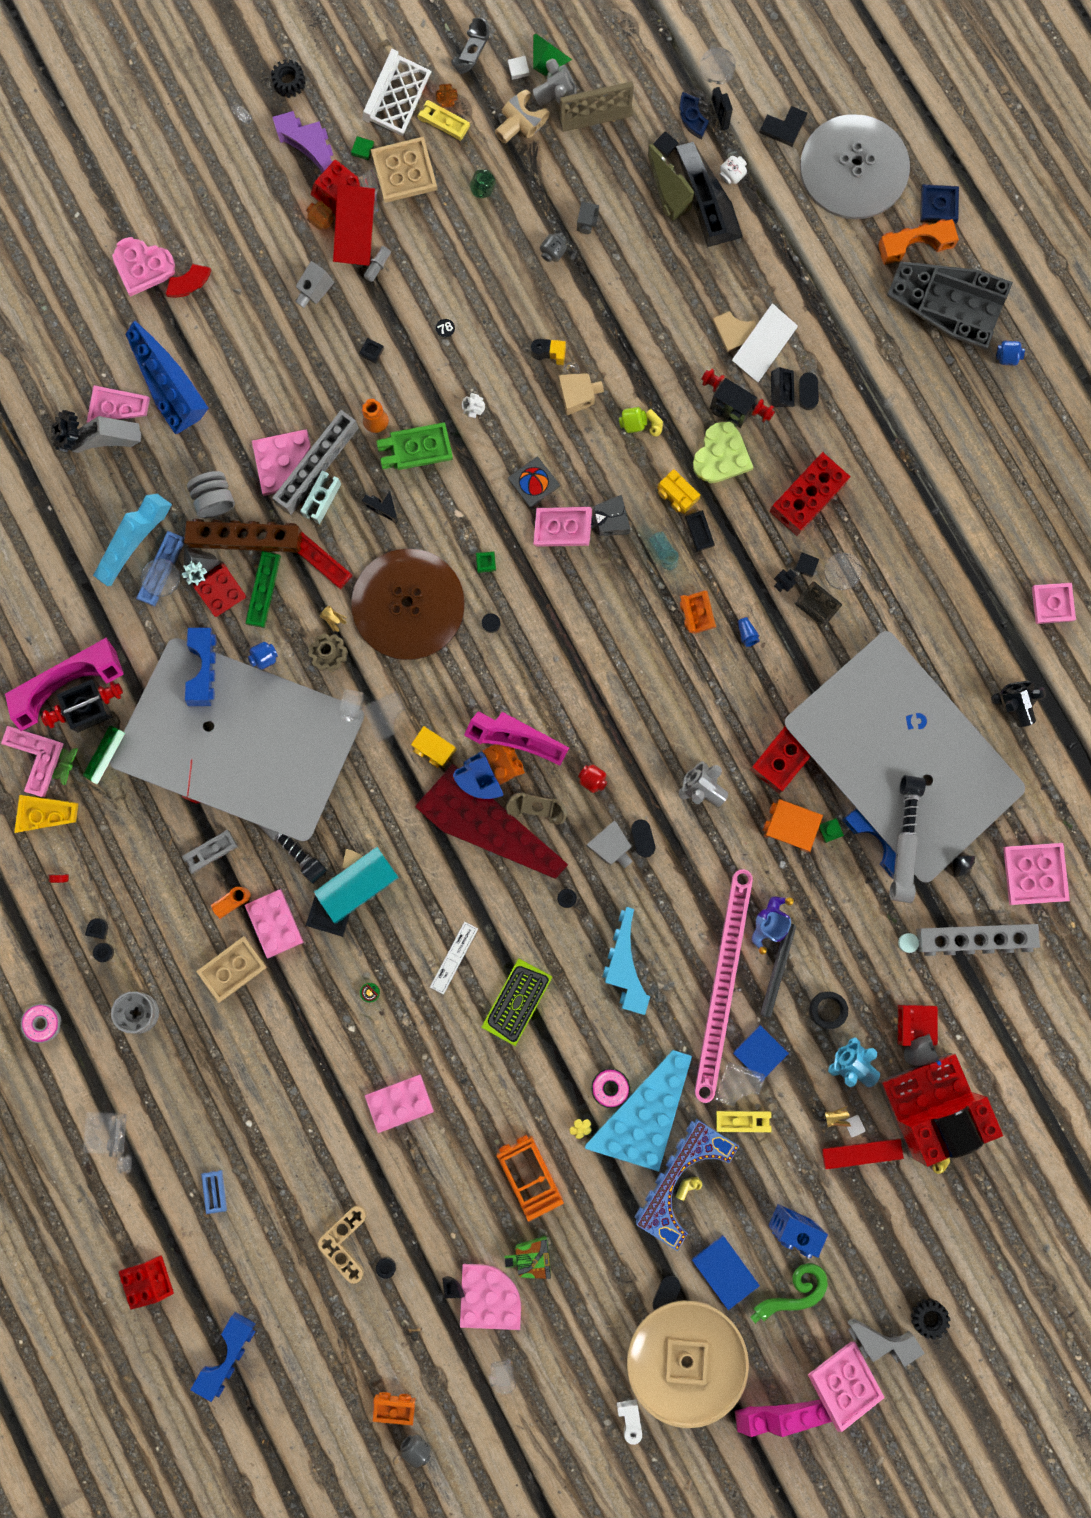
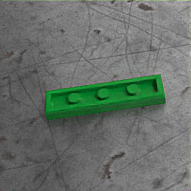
[245,551,281,628]

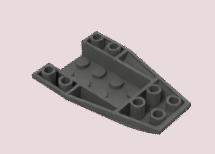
[887,262,1013,350]

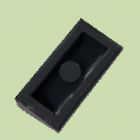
[771,367,795,407]

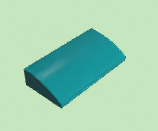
[314,847,399,923]

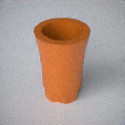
[362,399,389,433]

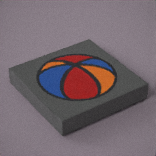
[508,456,560,508]

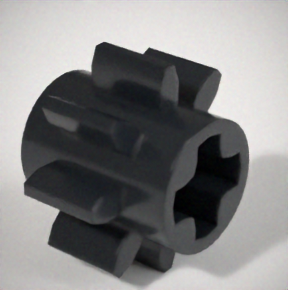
[774,569,797,592]

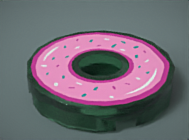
[591,1068,630,1109]

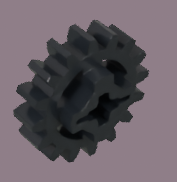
[51,410,79,452]

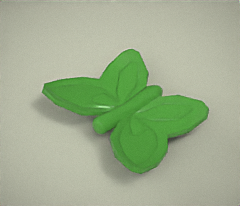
[52,748,78,785]

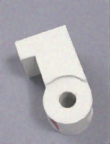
[617,1399,642,1445]

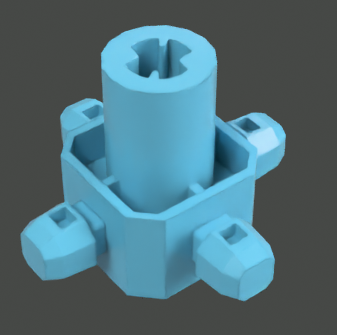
[828,1038,880,1087]

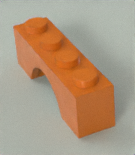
[878,219,959,265]

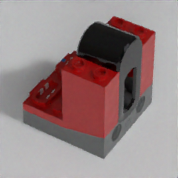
[878,1053,1003,1167]

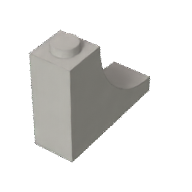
[72,416,141,453]

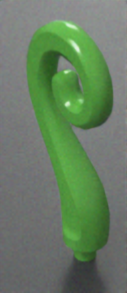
[750,1263,828,1324]

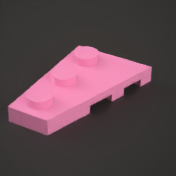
[87,386,150,423]

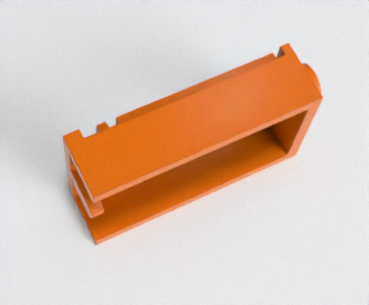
[496,1135,564,1222]

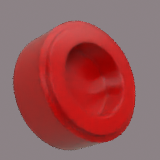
[49,874,69,883]

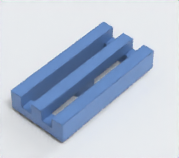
[201,1170,227,1214]

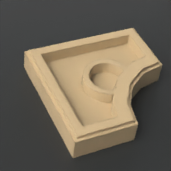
[712,311,756,353]

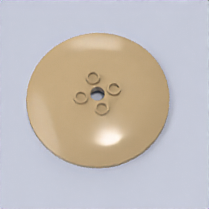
[627,1301,749,1428]

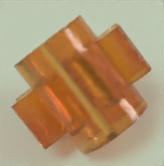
[435,83,458,108]

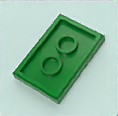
[83,725,125,784]

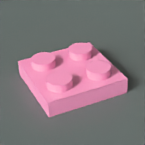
[1032,583,1076,624]

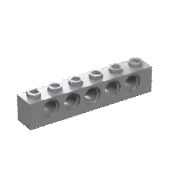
[272,410,359,515]
[916,924,1040,956]

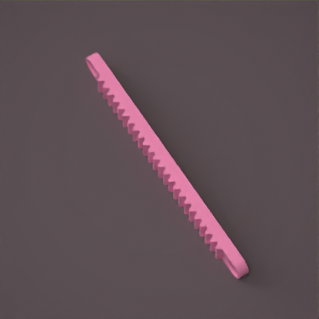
[695,869,753,1103]

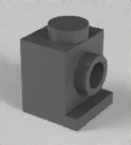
[577,202,599,234]

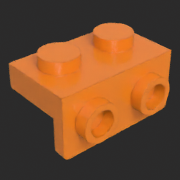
[680,590,716,634]
[482,744,525,785]
[373,1392,416,1425]

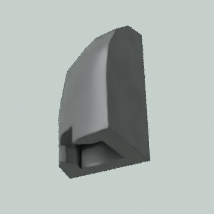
[904,1034,939,1066]

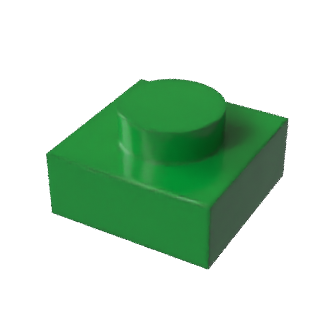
[819,818,844,843]

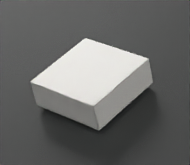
[508,56,530,80]

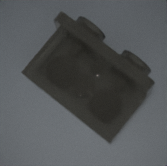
[794,581,842,628]

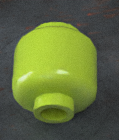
[619,407,647,433]

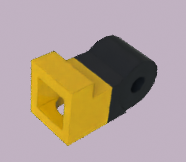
[531,339,566,365]

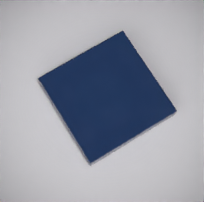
[920,184,959,224]

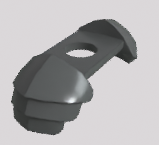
[451,17,490,74]

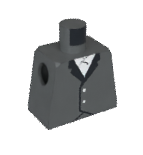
[591,495,630,536]

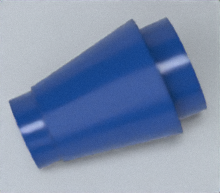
[737,617,760,647]

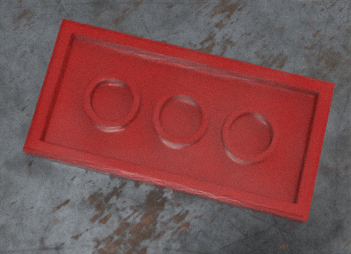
[333,184,375,266]

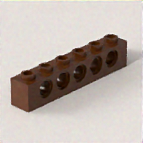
[184,519,302,553]

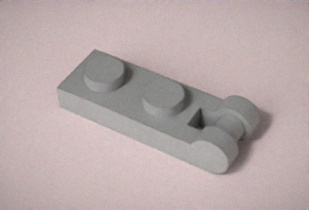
[182,830,238,874]

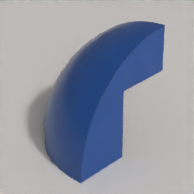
[453,752,504,799]

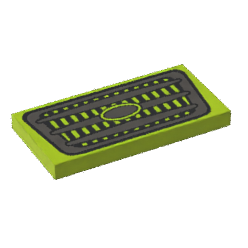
[481,958,552,1046]

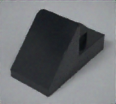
[362,491,398,524]

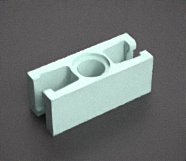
[300,470,341,525]

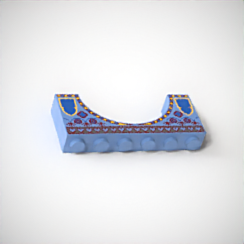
[634,1119,739,1251]

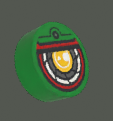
[360,983,380,1003]

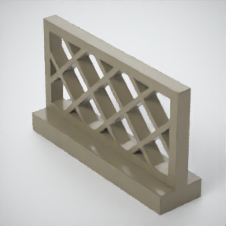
[559,81,634,132]

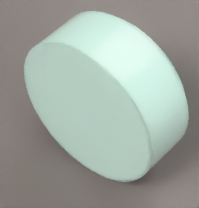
[898,933,919,953]

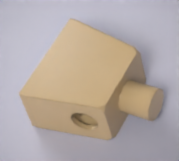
[559,373,604,415]

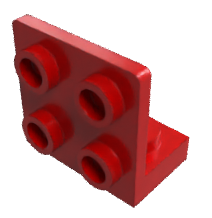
[310,160,364,215]
[193,562,246,617]
[898,1005,938,1046]
[118,1255,174,1310]

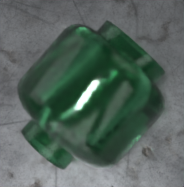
[470,169,496,199]

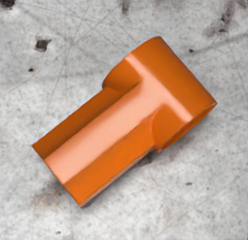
[211,887,251,919]

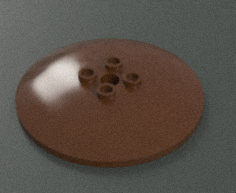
[351,549,465,660]

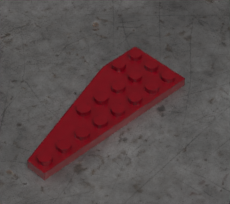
[415,764,568,879]

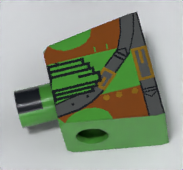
[505,1236,551,1279]

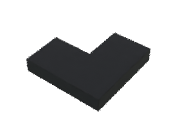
[711,87,733,131]
[759,106,808,147]

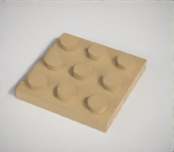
[371,137,438,203]

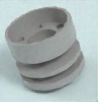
[187,471,235,518]
[111,992,159,1034]

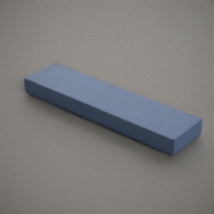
[136,531,185,607]

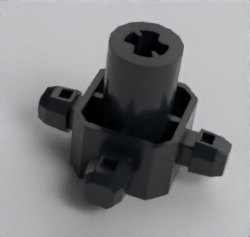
[991,680,1047,727]

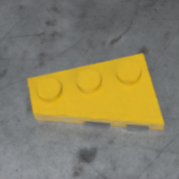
[14,795,79,833]

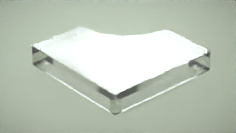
[362,691,405,742]
[715,1062,765,1107]

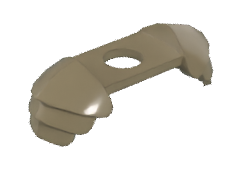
[506,793,568,825]

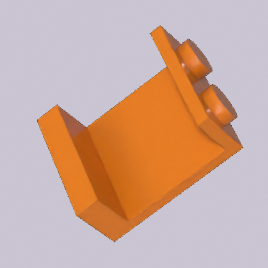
[762,799,823,853]

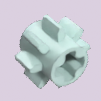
[182,561,207,586]

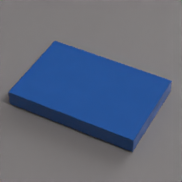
[692,1235,760,1310]

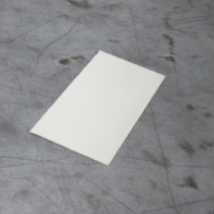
[732,304,798,382]

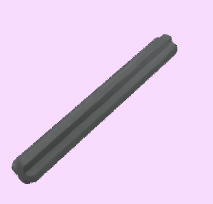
[760,924,796,1018]

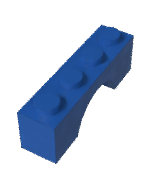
[185,628,217,706]
[842,808,896,879]
[191,1312,256,1402]

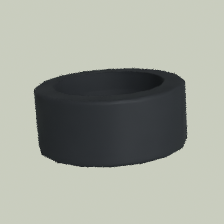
[809,992,849,1029]

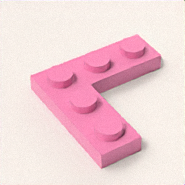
[1,726,64,798]

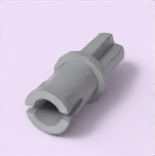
[364,246,391,282]

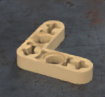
[318,1205,367,1284]

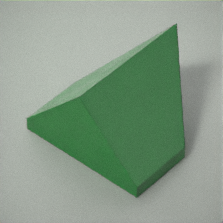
[533,34,573,76]

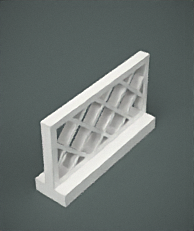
[363,49,431,136]

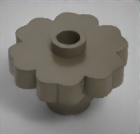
[308,633,348,672]

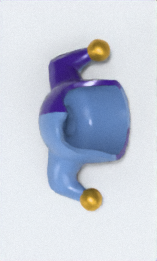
[752,896,794,955]

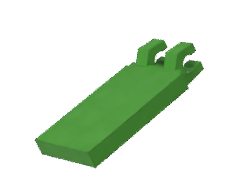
[377,422,453,470]

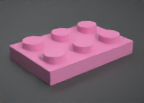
[533,507,592,547]
[245,889,304,959]
[365,1074,434,1133]

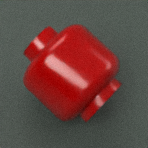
[578,764,608,793]

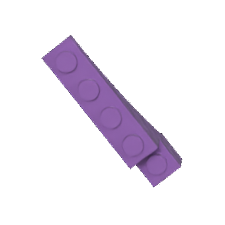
[273,111,333,173]

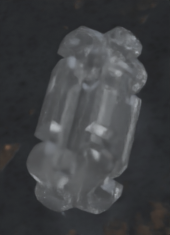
[232,103,253,125]

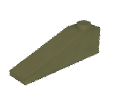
[648,143,694,221]

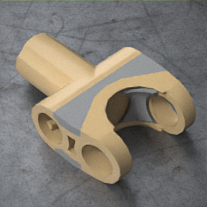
[495,90,550,144]

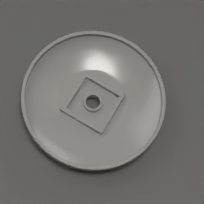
[800,114,910,219]

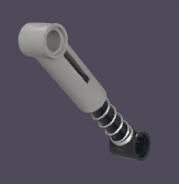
[889,775,926,903]
[257,824,328,884]

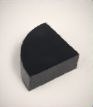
[442,1276,465,1298]

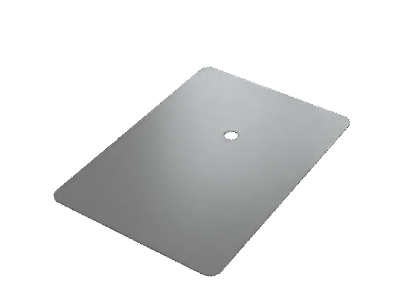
[785,631,1025,882]
[110,638,364,841]

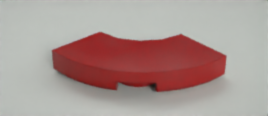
[166,264,212,298]

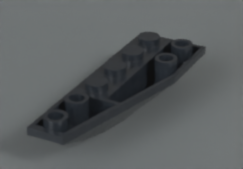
[676,142,743,247]

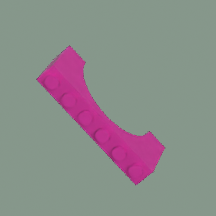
[5,638,124,731]

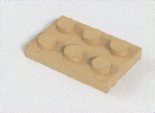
[196,936,268,1003]

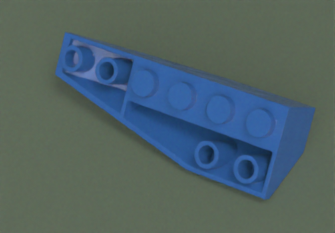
[125,321,209,434]

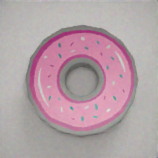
[21,1004,61,1043]

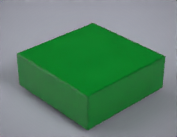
[351,136,375,161]
[476,551,496,573]

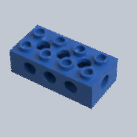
[768,1204,828,1258]

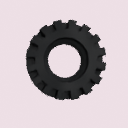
[271,59,306,98]
[911,1298,951,1340]

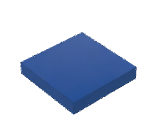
[733,1025,789,1082]

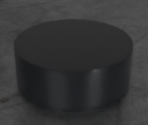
[482,613,501,633]
[557,889,577,908]
[93,943,114,962]
[376,1257,396,1279]

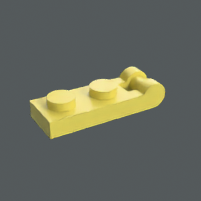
[417,100,470,141]
[716,1111,772,1132]

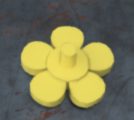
[569,1119,592,1139]

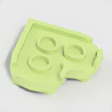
[693,422,753,483]

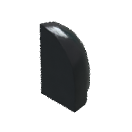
[953,856,975,878]

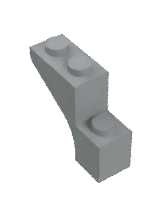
[847,1319,925,1367]

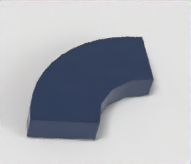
[679,92,709,140]

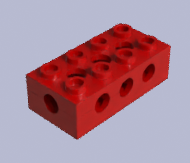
[769,452,851,536]
[749,726,811,794]

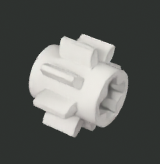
[462,393,485,418]

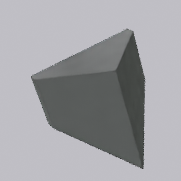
[184,546,220,586]

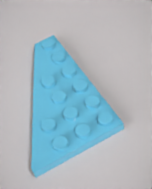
[585,1050,692,1172]

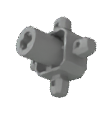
[533,58,577,106]
[678,761,728,807]

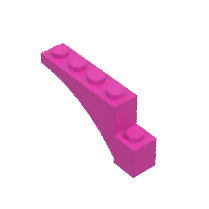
[464,711,569,766]
[735,1399,832,1437]

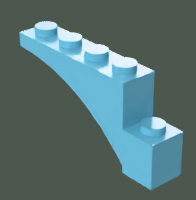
[93,494,172,586]
[602,907,650,1015]

